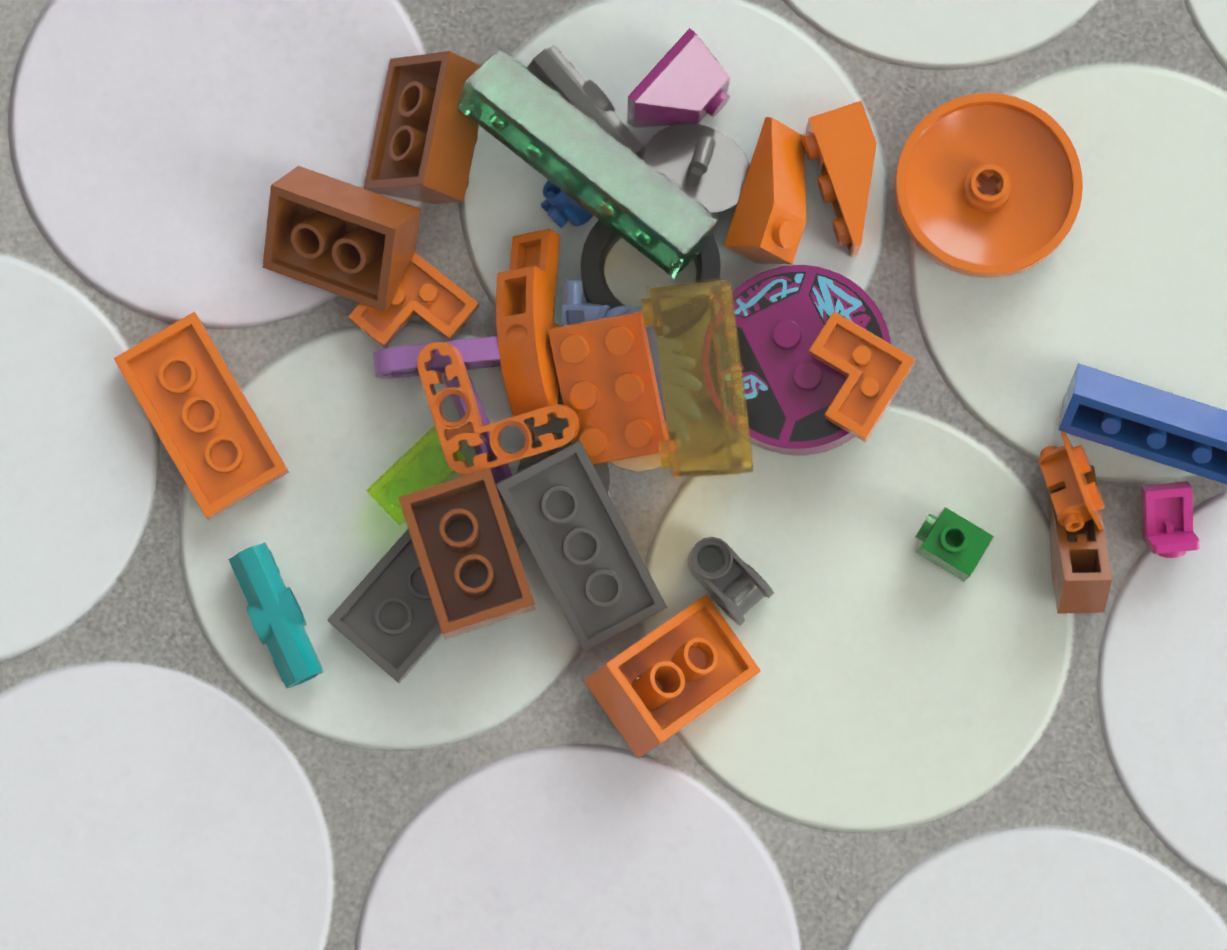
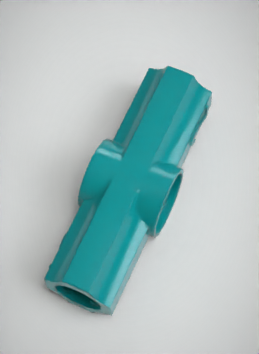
[228,542,324,689]

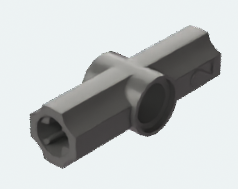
[524,45,644,175]

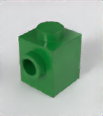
[915,507,994,581]

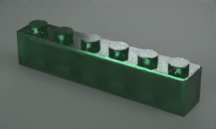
[457,49,718,279]

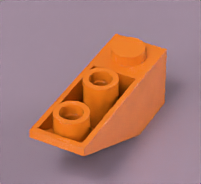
[801,101,877,257]

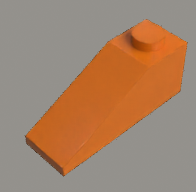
[724,117,806,265]

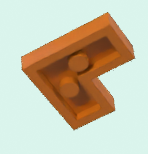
[348,253,480,349]
[809,311,915,443]

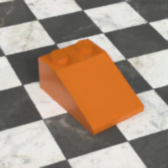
[583,594,761,758]

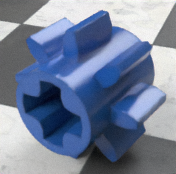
[541,169,600,228]

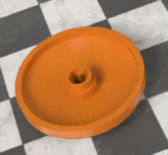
[895,93,1083,278]

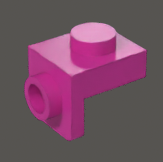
[1141,481,1200,558]

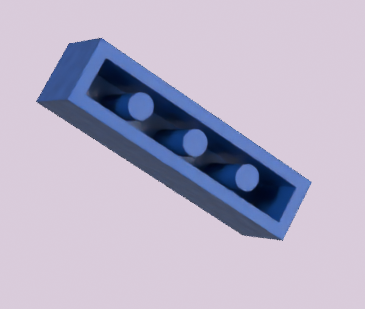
[1058,363,1227,484]

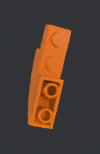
[496,229,560,421]

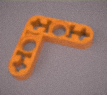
[417,342,580,475]

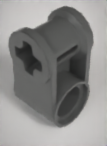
[687,537,774,626]

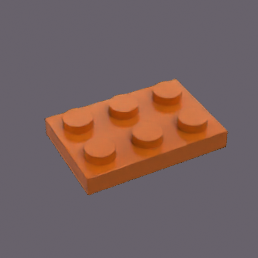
[548,311,671,465]

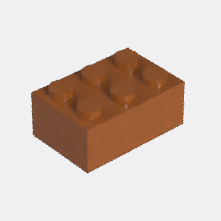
[398,467,536,639]

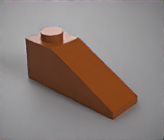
[1047,465,1112,614]

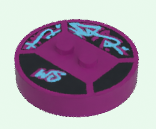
[704,265,891,455]

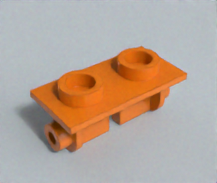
[1038,431,1105,532]

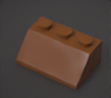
[363,51,490,204]
[262,166,421,312]

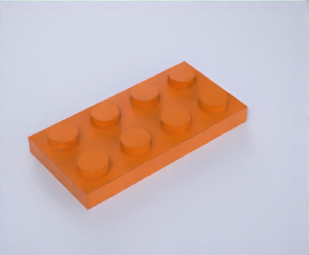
[114,311,290,520]

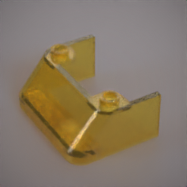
[641,277,753,478]

